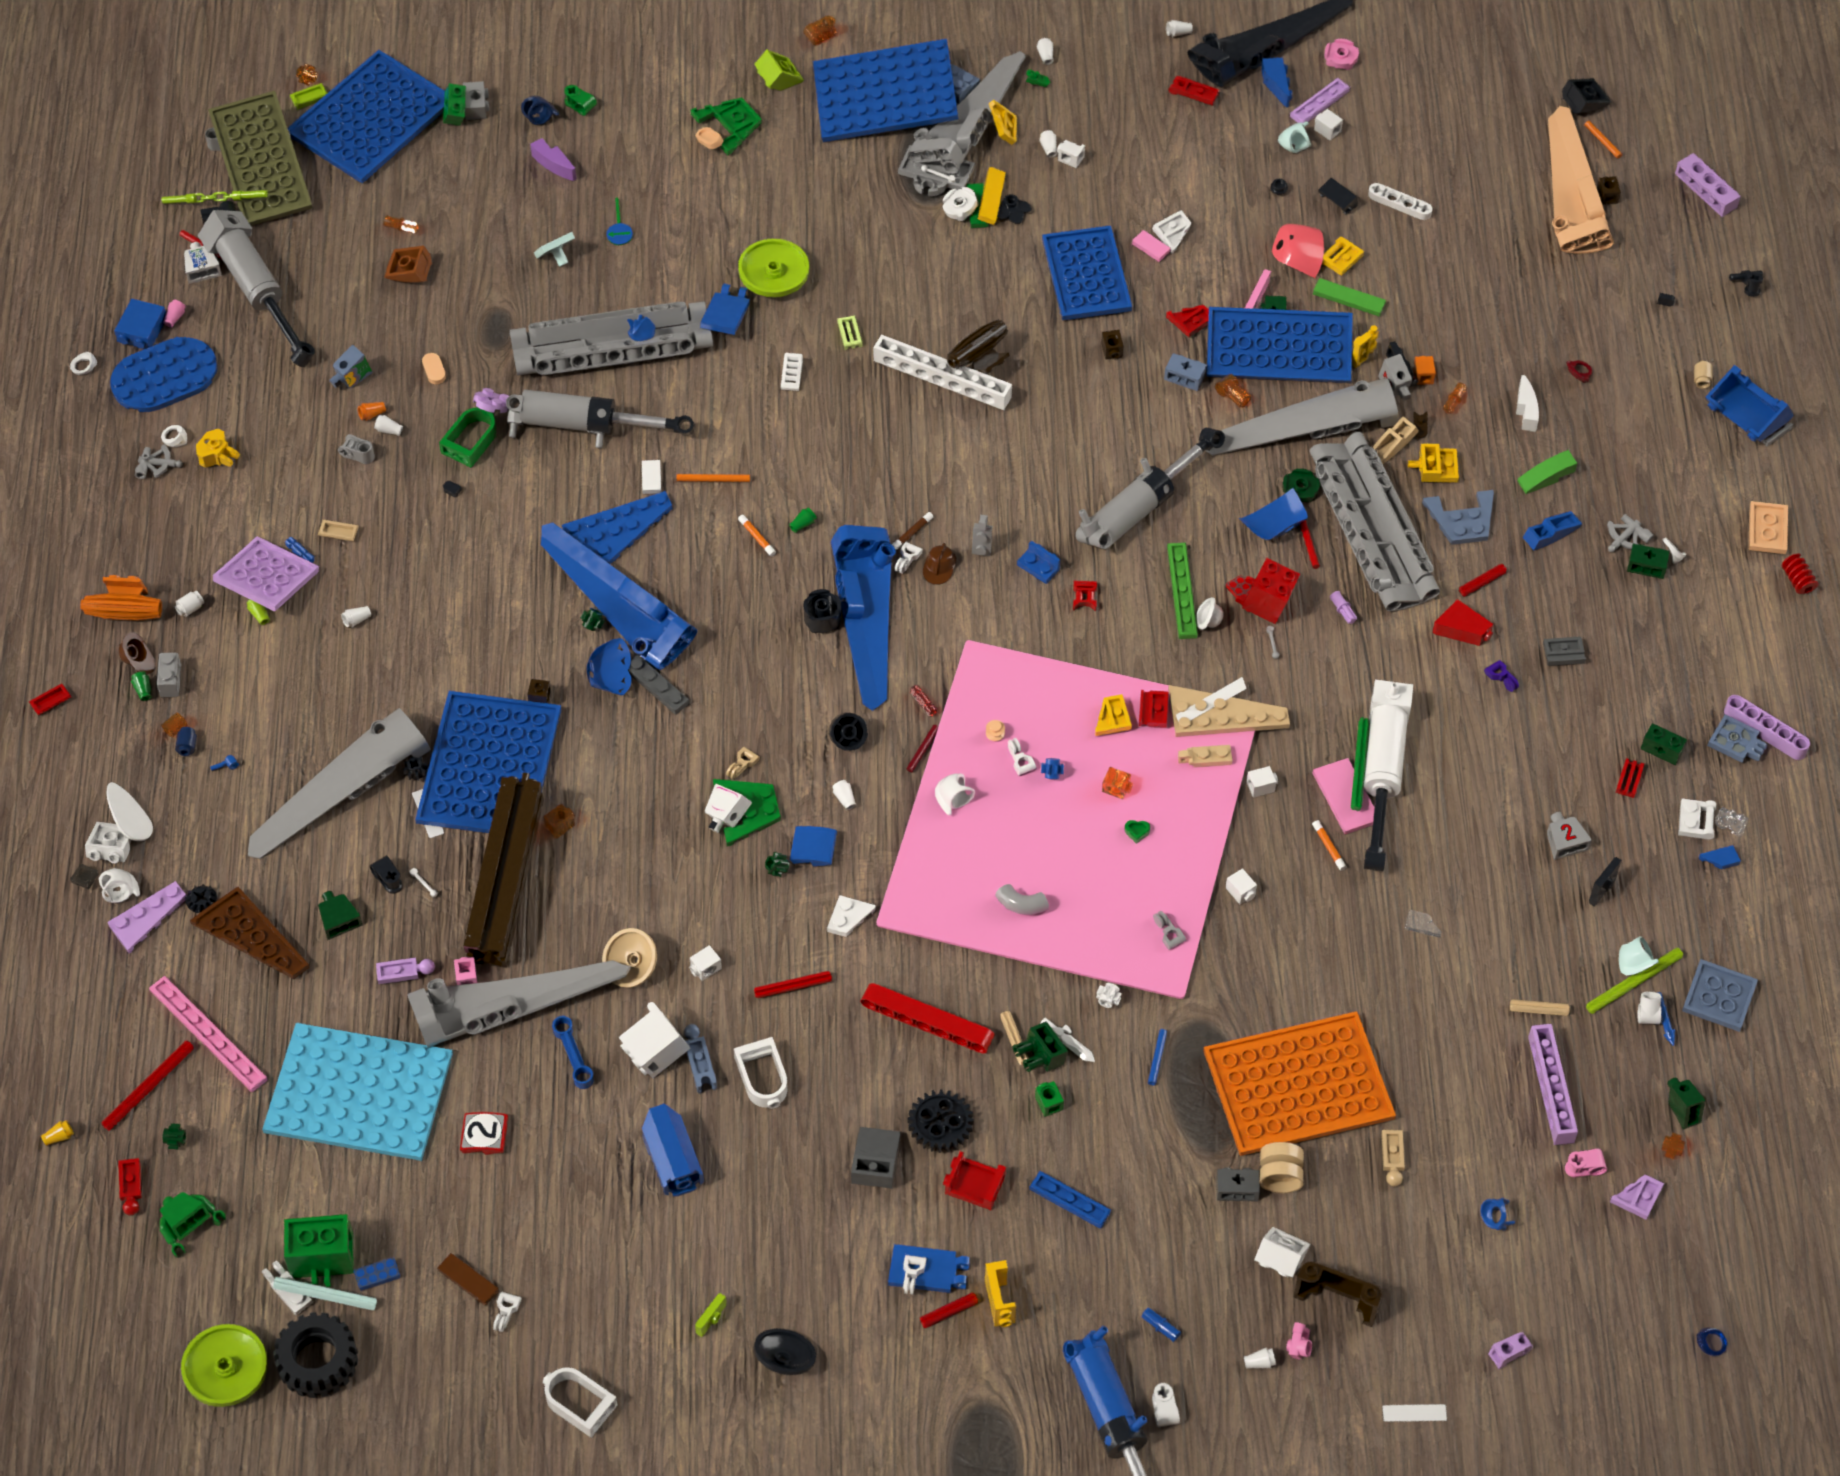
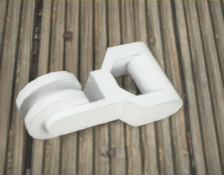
[895,542,923,574]
[1008,738,1036,776]
[903,1255,926,1295]
[493,1292,522,1332]

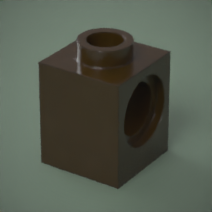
[1597,176,1621,205]
[1101,330,1124,360]
[527,679,551,704]

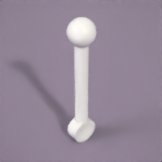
[921,165,955,183]
[410,868,438,897]

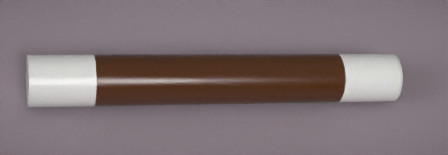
[892,512,933,550]

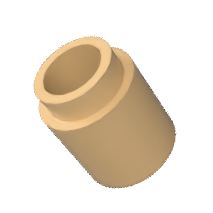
[1694,361,1713,389]

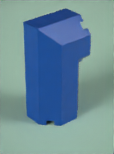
[642,1103,704,1196]

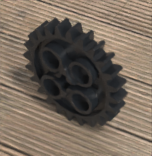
[908,1089,974,1153]

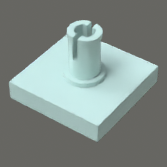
[534,232,575,267]

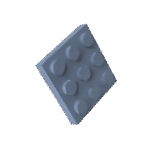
[1682,959,1758,1032]

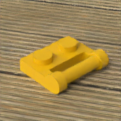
[1321,237,1364,276]

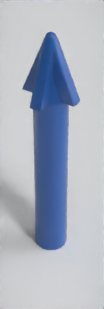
[1657,992,1675,1046]

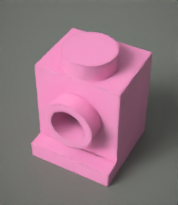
[454,957,477,985]

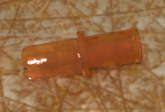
[384,215,419,233]
[1443,382,1467,414]

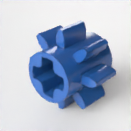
[1041,758,1064,779]

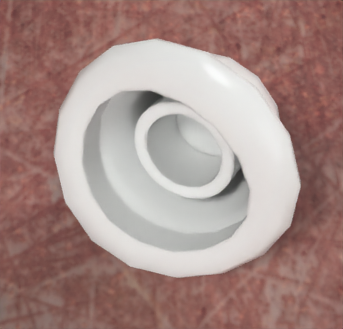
[1196,597,1224,630]

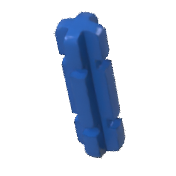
[285,537,315,563]

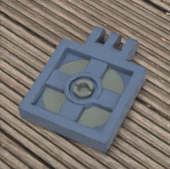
[1707,714,1767,763]

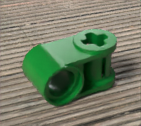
[564,85,597,116]

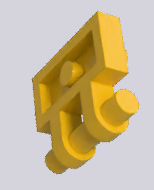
[1352,325,1379,368]

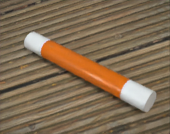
[738,515,776,557]
[1312,820,1347,871]

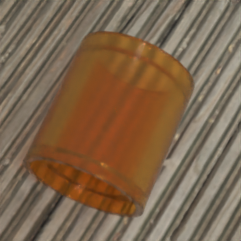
[161,712,188,738]

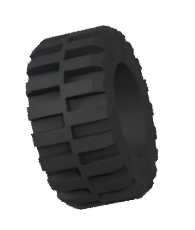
[274,1312,358,1398]

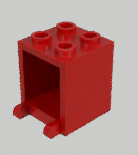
[1235,557,1300,624]

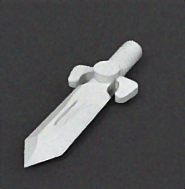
[1041,1018,1095,1062]

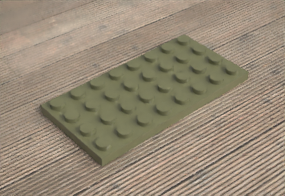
[208,90,313,226]

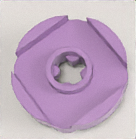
[473,388,509,413]

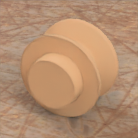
[986,720,1005,741]

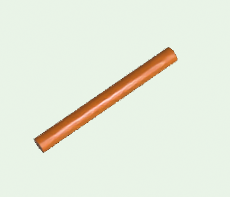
[677,474,750,482]

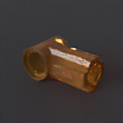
[1215,374,1251,408]

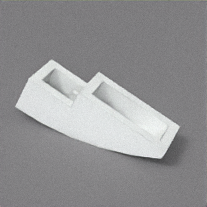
[1516,375,1539,432]

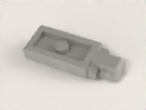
[972,515,993,556]

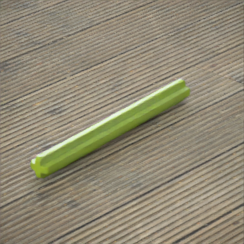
[1586,948,1683,1014]

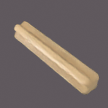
[1510,999,1570,1016]
[1000,1011,1029,1065]

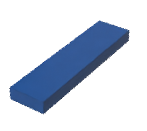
[1029,1171,1111,1229]

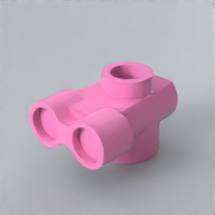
[1287,1323,1312,1359]

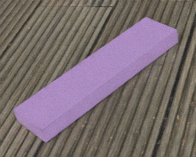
[1290,78,1350,123]

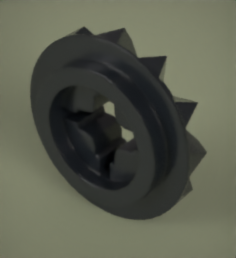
[185,884,218,913]

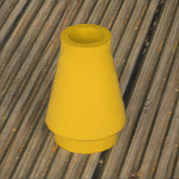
[41,1120,74,1146]

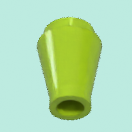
[247,599,270,625]

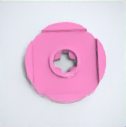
[1324,39,1359,70]

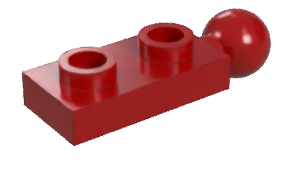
[118,1158,142,1216]

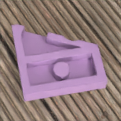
[1610,1175,1664,1220]

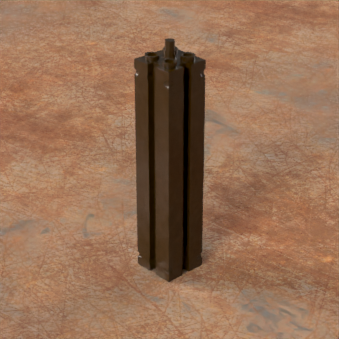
[463,773,544,968]

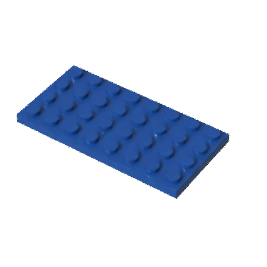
[1206,307,1353,383]

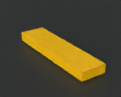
[978,167,1006,225]

